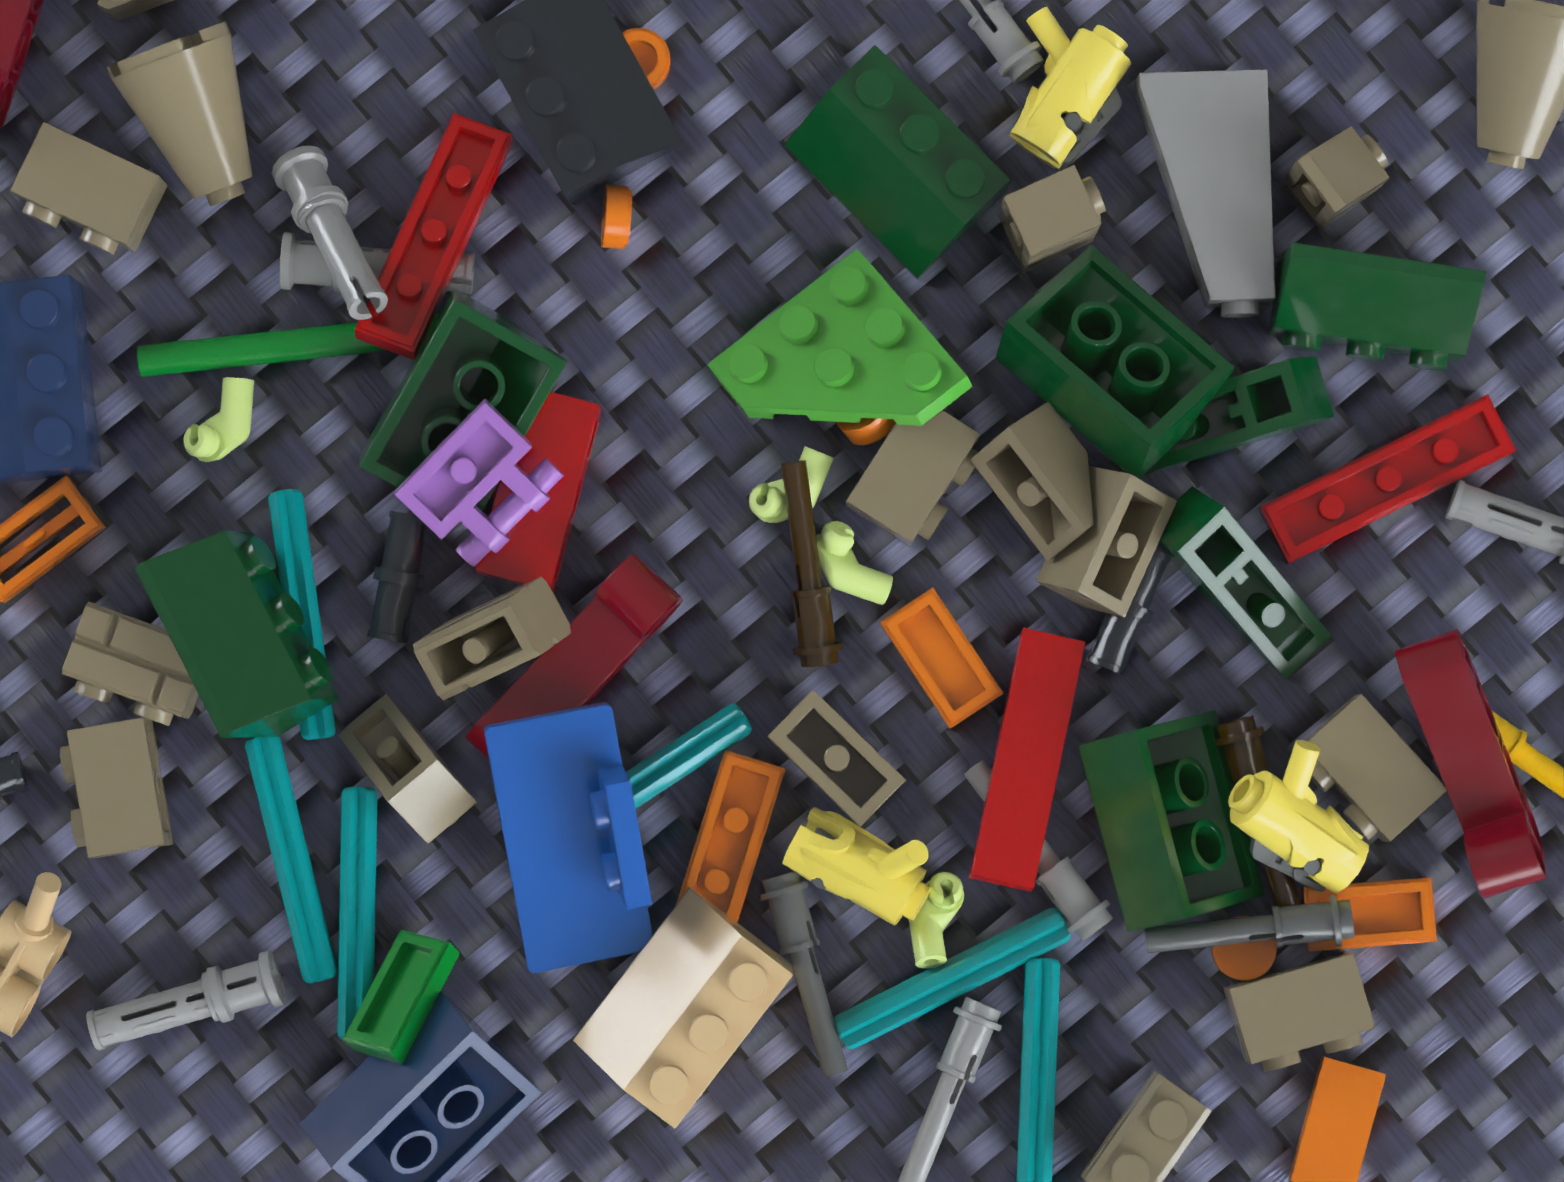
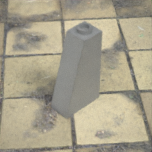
[1135,70,1275,318]

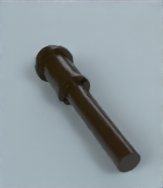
[781,460,843,667]
[1214,715,1302,907]

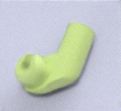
[183,377,254,462]
[749,446,834,523]
[816,521,893,605]
[909,872,964,969]

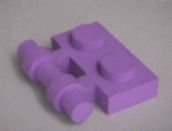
[395,399,564,567]

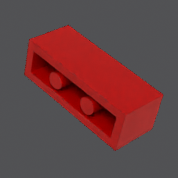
[476,392,602,594]

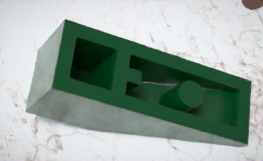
[1144,356,1335,475]
[1158,486,1331,679]

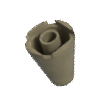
[1476,0,1564,169]
[106,22,253,206]

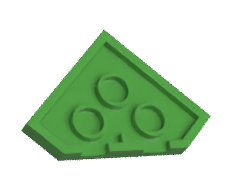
[707,248,973,426]

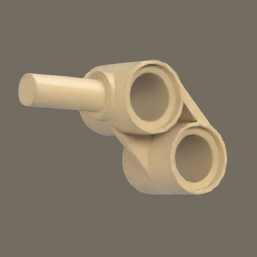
[0,872,71,1037]

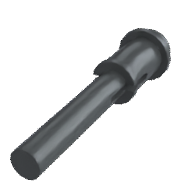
[759,872,848,1077]
[1145,894,1354,953]

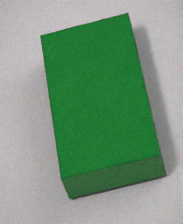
[343,930,460,1064]

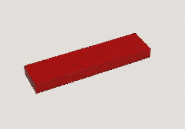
[354,113,513,361]
[1258,394,1516,565]
[969,628,1085,892]

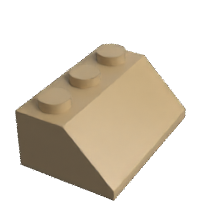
[573,887,794,1129]

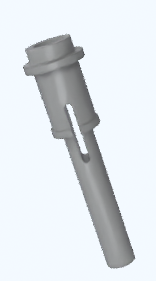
[959,0,1044,84]
[964,759,1113,941]
[898,997,1002,1182]

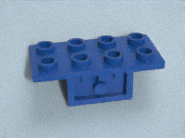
[484,702,652,973]

